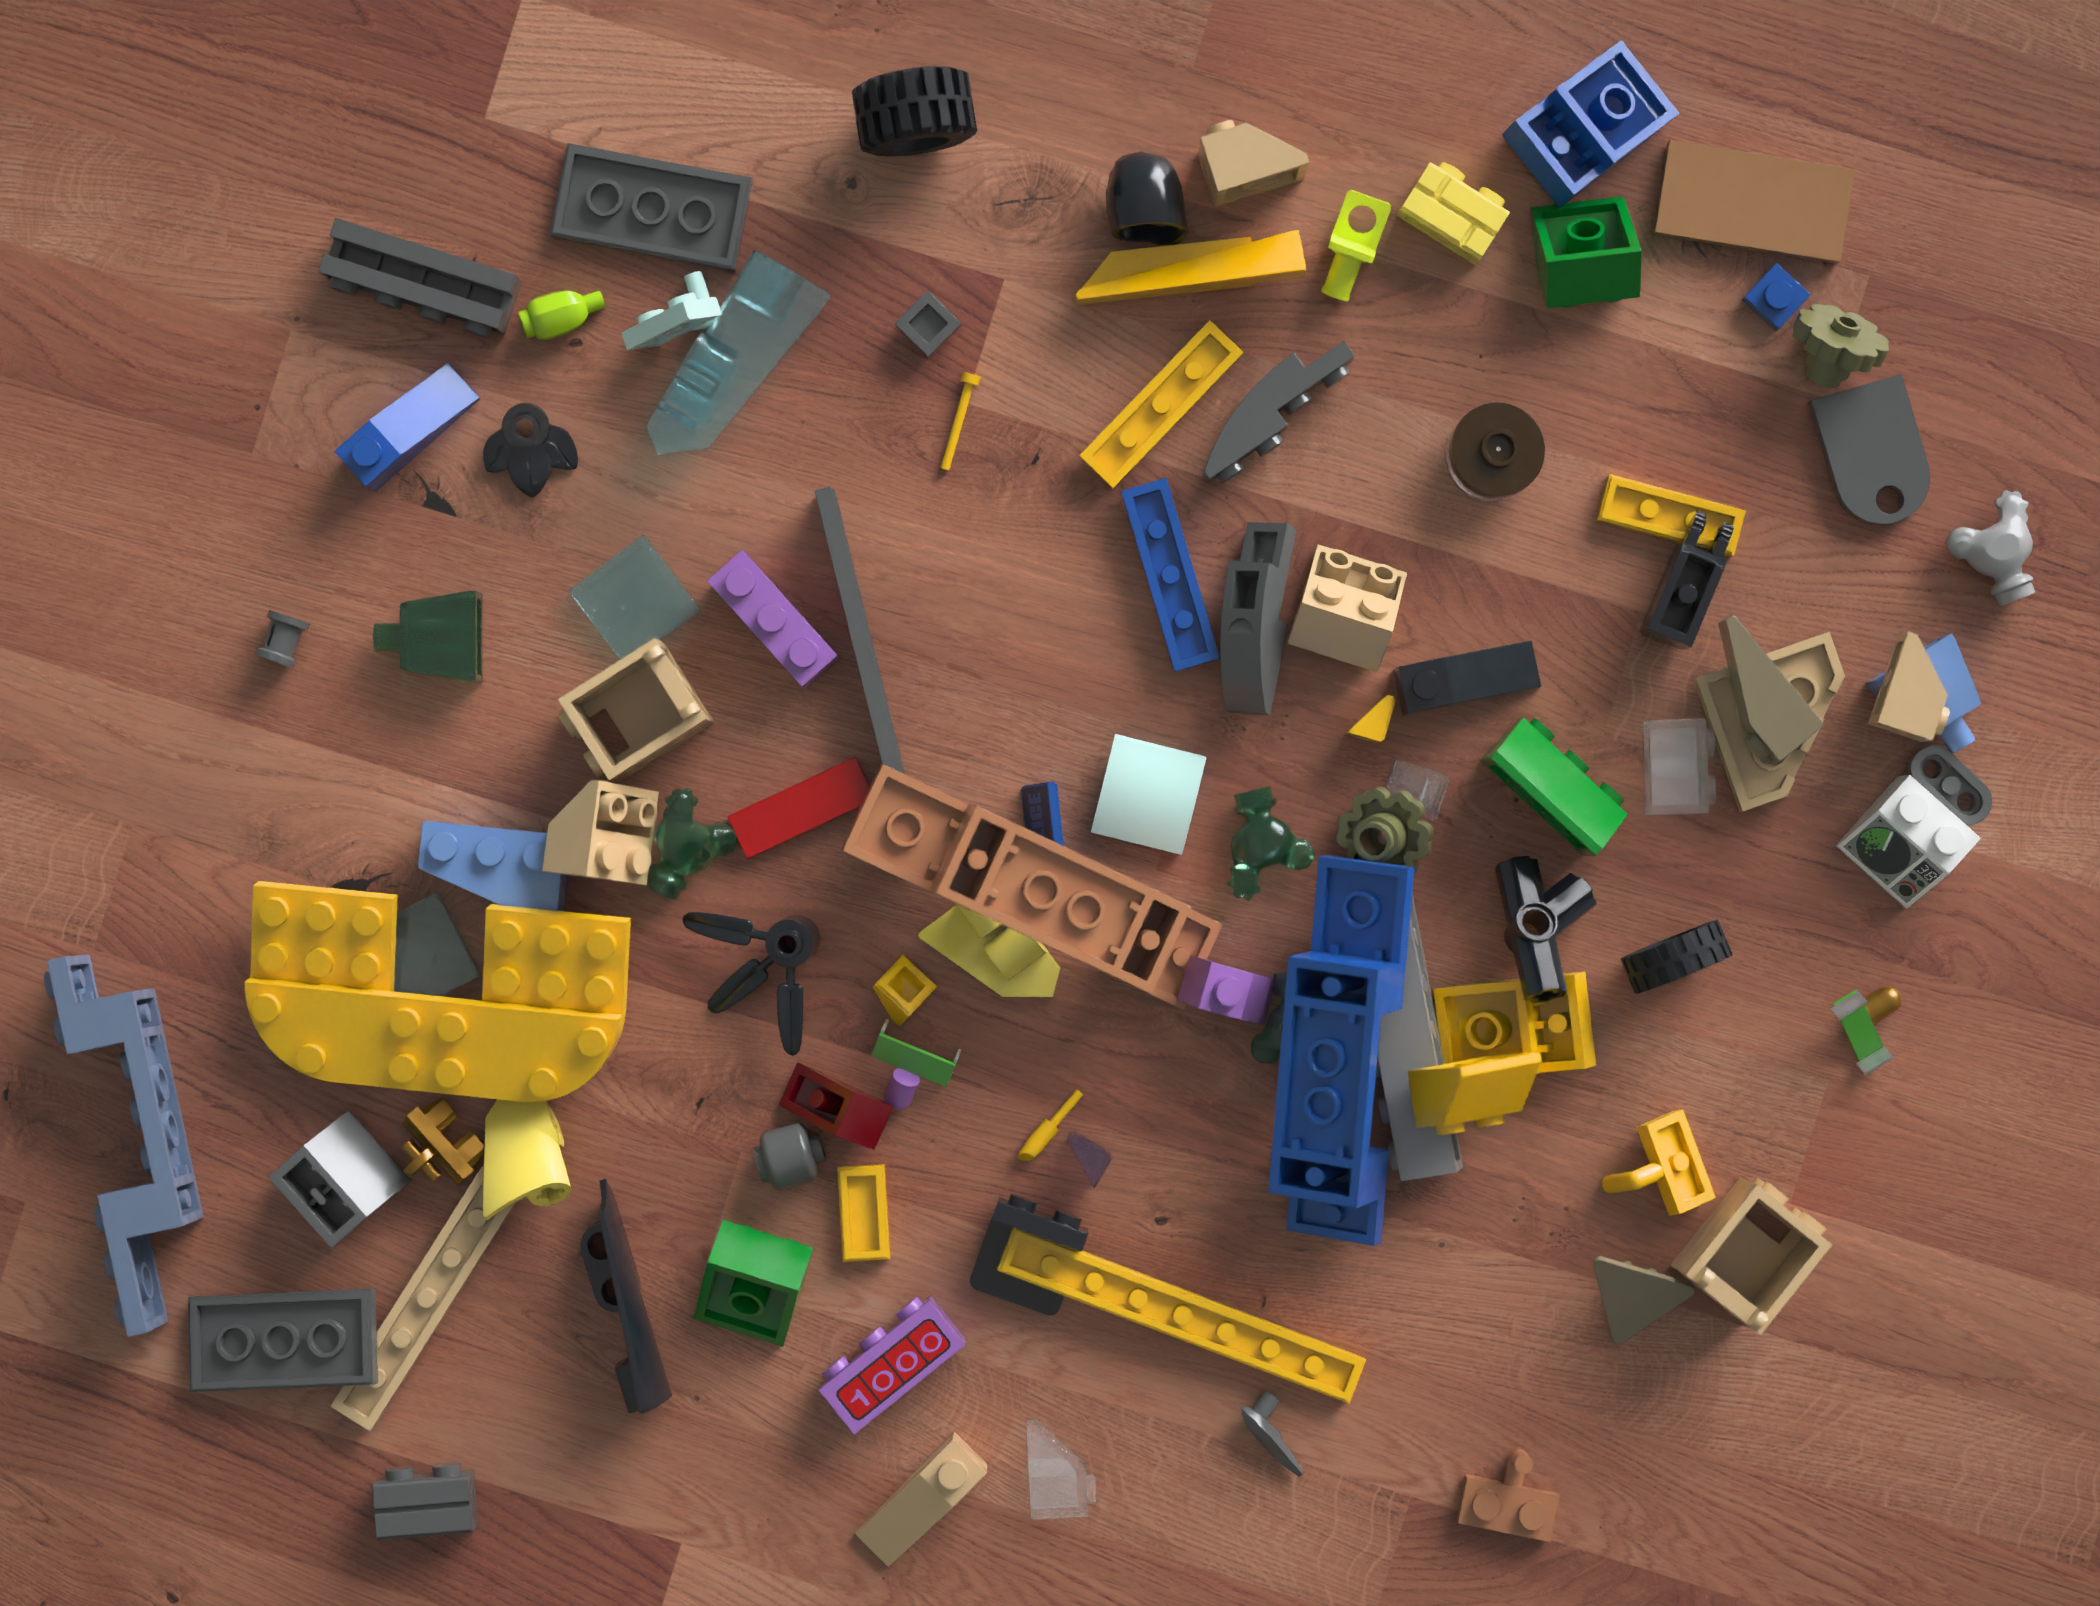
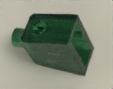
[373,591,483,683]

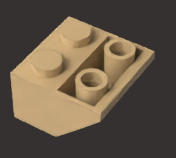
[1287,544,1407,672]
[542,780,659,885]

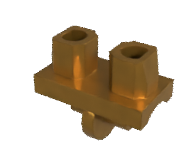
[401,1098,485,1186]

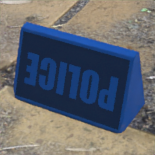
[1021,781,1064,846]

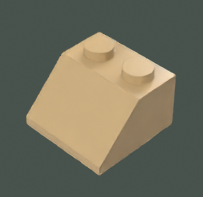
[1197,120,1310,208]

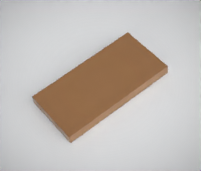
[1653,140,1855,264]

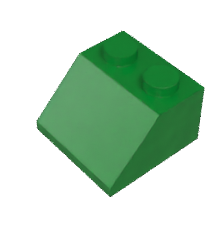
[1530,196,1642,308]
[693,1220,813,1347]

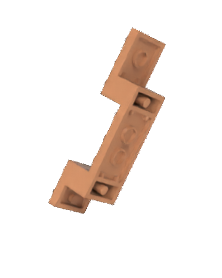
[841,764,1223,1010]

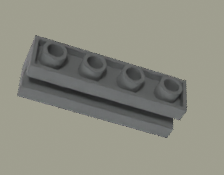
[318,218,522,339]

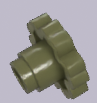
[1793,304,1889,388]
[1336,786,1434,873]

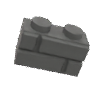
[373,1462,478,1540]

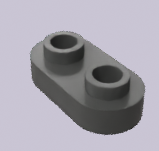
[1907,745,1992,825]

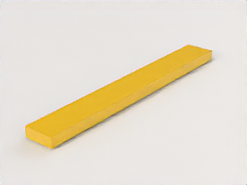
[997,1227,1366,1404]

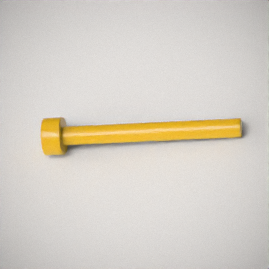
[940,372,981,471]

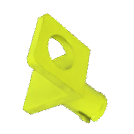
[1321,190,1391,301]

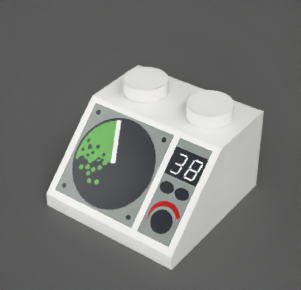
[1836,775,1981,909]

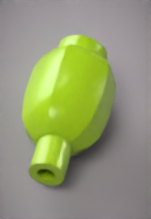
[518,290,606,340]

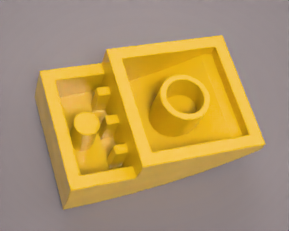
[1434,972,1596,1074]

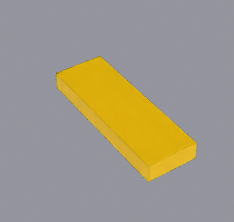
[1596,474,1746,557]

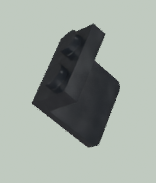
[970,1194,1088,1316]

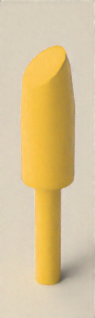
[1017,1089,1083,1161]

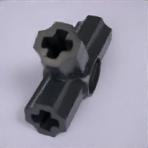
[1495,856,1597,1004]

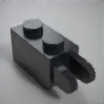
[1639,511,1734,650]

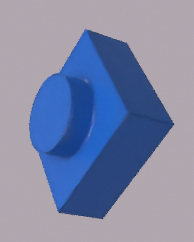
[1742,263,1811,331]

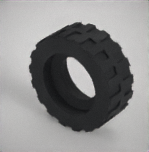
[1621,919,1733,994]

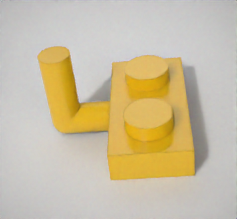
[1602,1109,1716,1216]

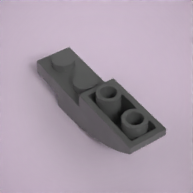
[1203,341,1355,484]
[1220,522,1297,715]

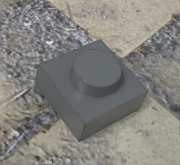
[895,291,962,359]

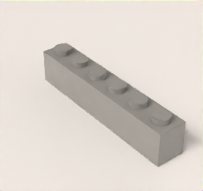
[1376,893,1463,1181]

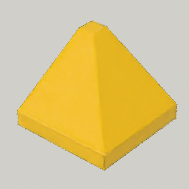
[873,955,937,1027]

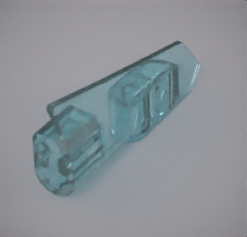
[646,250,830,455]

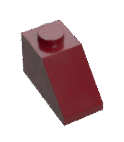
[779,1062,893,1150]

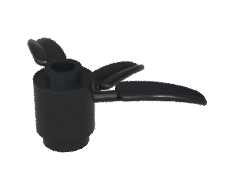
[682,912,820,1056]

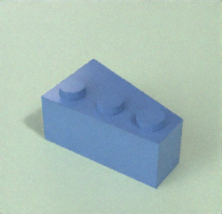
[418,821,568,911]

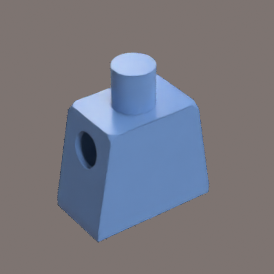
[1866,633,1981,753]

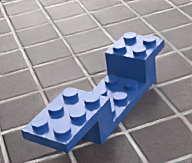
[1268,855,1415,1246]

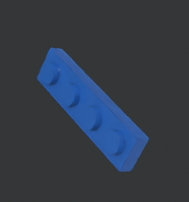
[1121,478,1220,672]

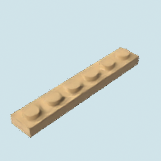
[331,1165,517,1431]

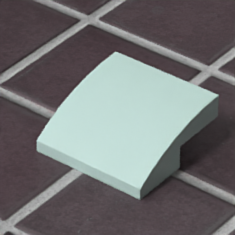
[1091,734,1206,855]

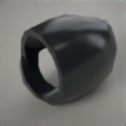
[1106,151,1188,245]

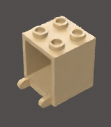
[558,638,715,783]
[1670,1177,1832,1335]

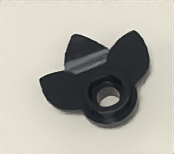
[483,403,578,497]

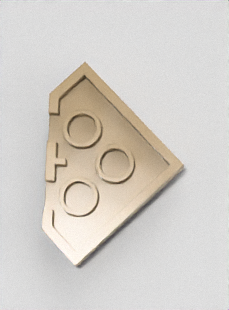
[1693,632,1845,812]

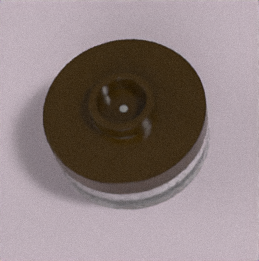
[1445,402,1545,502]

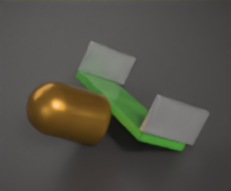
[1830,986,1902,1075]

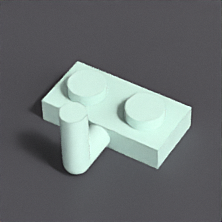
[621,271,722,350]

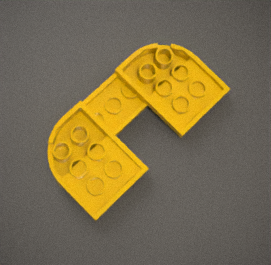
[245,881,631,1102]

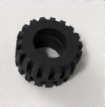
[852,66,977,157]

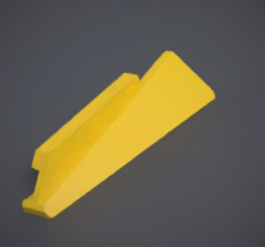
[1076,230,1306,305]

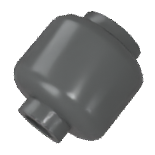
[753,1123,826,1190]

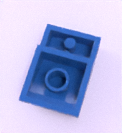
[1502,40,1680,208]

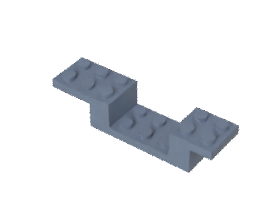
[44,954,204,1337]

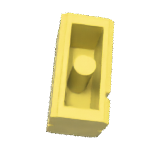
[1397,162,1510,266]

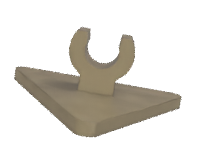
[1593,1256,1695,1344]

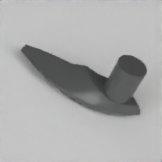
[1241,1391,1304,1477]

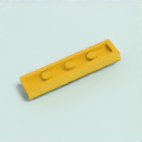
[1079,320,1244,489]

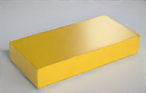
[837,1164,890,1262]

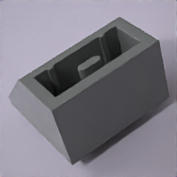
[268,1110,412,1248]

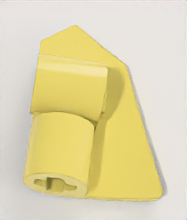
[918,905,1061,997]
[483,1099,571,1220]

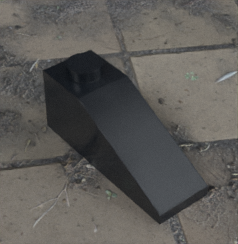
[1393,641,1541,715]

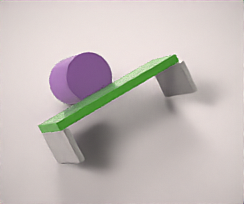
[871,1019,962,1110]

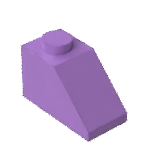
[1177,955,1276,1025]

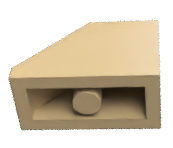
[1868,631,1950,742]

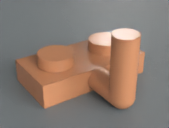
[1456,1448,1560,1543]

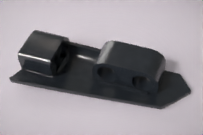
[580,1179,672,1414]

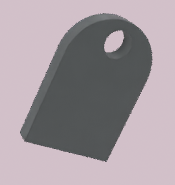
[1808,374,1930,526]

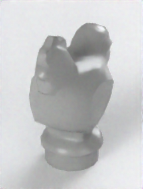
[1945,490,2035,607]

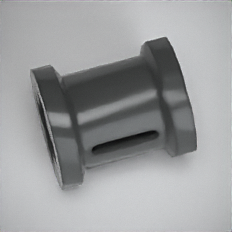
[255,610,310,668]

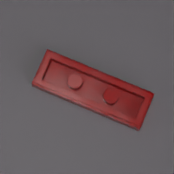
[727,757,870,859]

